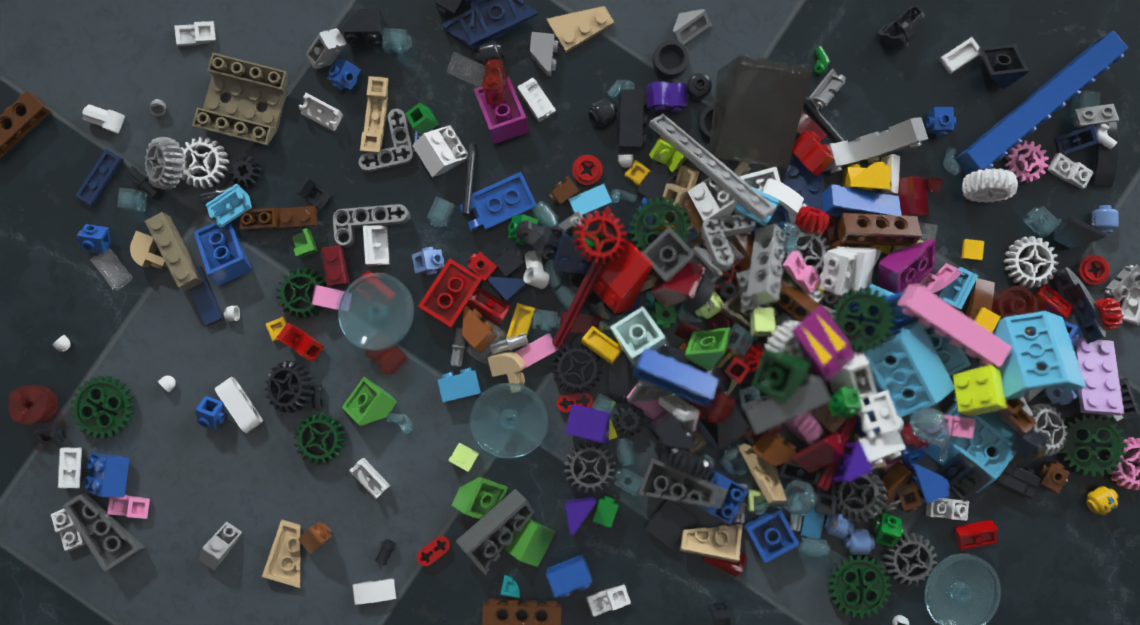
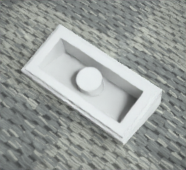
[881,154,900,195]
[1121,284,1140,326]

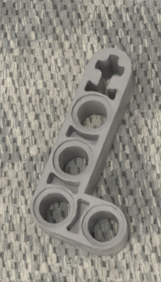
[333,204,410,247]

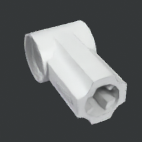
[82,104,125,134]
[523,251,549,289]

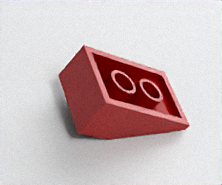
[592,240,653,313]
[418,258,482,330]

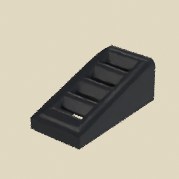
[1119,378,1140,420]

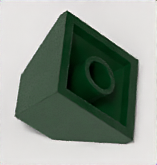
[752,349,810,404]

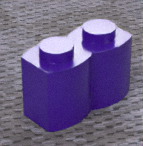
[646,82,687,113]

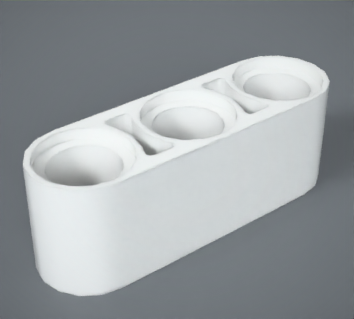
[215,377,263,433]

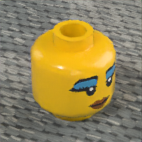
[1086,486,1118,515]

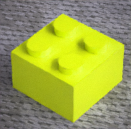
[953,365,1007,417]

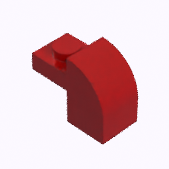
[276,322,324,362]
[723,340,757,384]

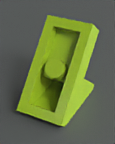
[649,139,686,172]

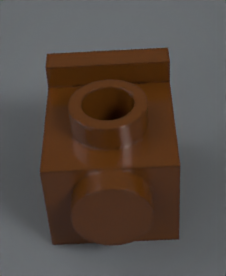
[548,176,579,207]
[896,481,922,513]

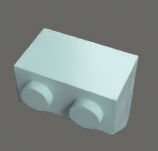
[610,306,665,365]

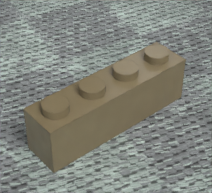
[145,212,204,291]

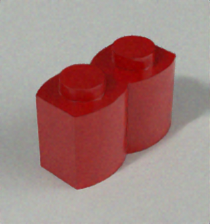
[789,130,834,175]

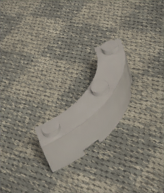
[822,117,928,174]

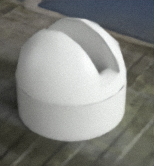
[618,154,633,168]
[223,306,240,321]
[52,335,71,352]
[158,376,176,392]
[892,615,909,625]

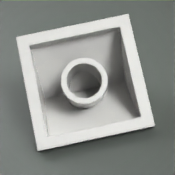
[837,246,876,291]

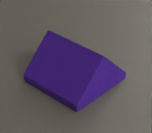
[565,404,610,445]
[832,442,873,482]
[565,496,596,535]

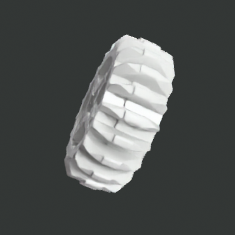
[181,137,229,189]
[962,168,1018,203]
[1003,236,1059,288]
[765,320,806,362]

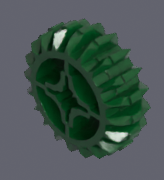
[276,268,327,319]
[293,412,347,465]

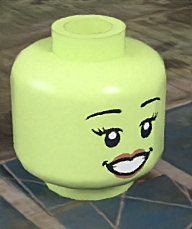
[695,291,723,319]

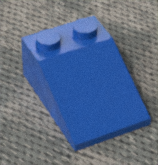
[194,221,253,286]

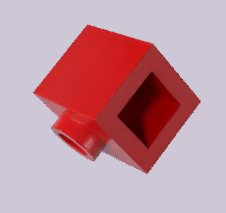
[468,252,498,282]

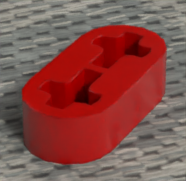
[557,393,593,412]
[417,536,451,566]

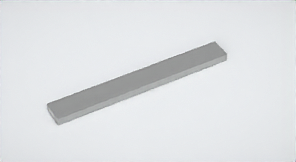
[649,114,776,221]

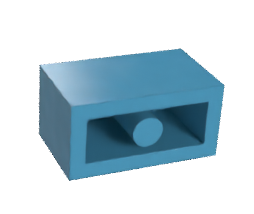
[438,368,482,402]

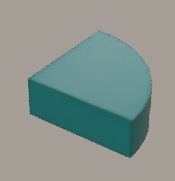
[645,291,654,312]
[500,575,520,599]

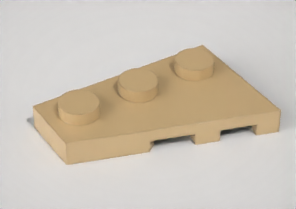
[546,6,614,52]
[738,444,787,504]
[262,520,301,588]
[680,523,743,562]

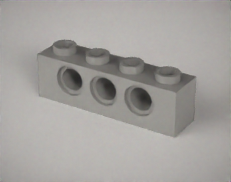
[747,223,786,305]

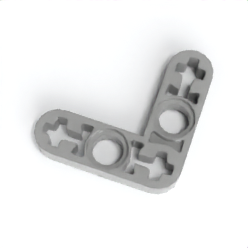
[359,109,414,172]
[701,214,756,270]

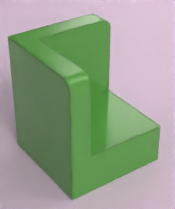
[292,228,318,258]

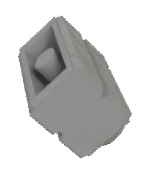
[306,28,346,69]

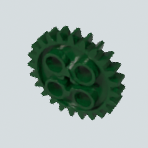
[628,196,691,253]
[831,287,897,352]
[70,376,136,439]
[1060,413,1128,477]
[827,555,892,619]

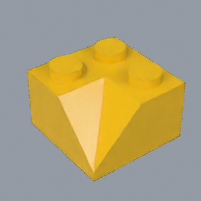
[842,162,891,193]

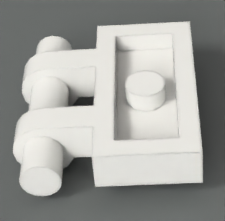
[856,390,902,440]

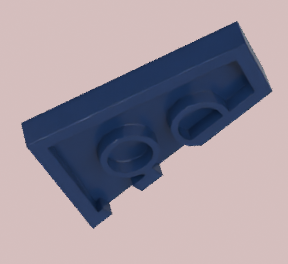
[552,232,609,275]

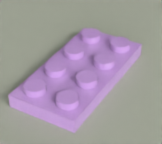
[1073,338,1124,416]

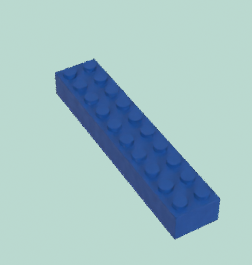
[954,30,1128,175]

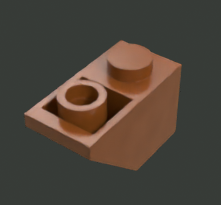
[462,306,497,352]
[752,430,797,466]
[298,522,332,554]

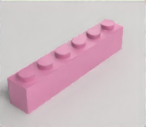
[897,284,1012,367]

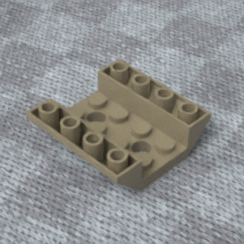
[192,52,287,145]

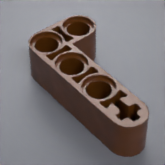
[774,275,832,322]

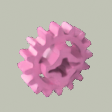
[1004,141,1049,183]

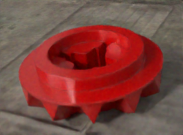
[572,155,603,185]
[1078,255,1110,285]

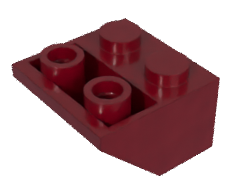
[650,262,705,308]

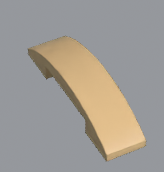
[360,76,388,153]

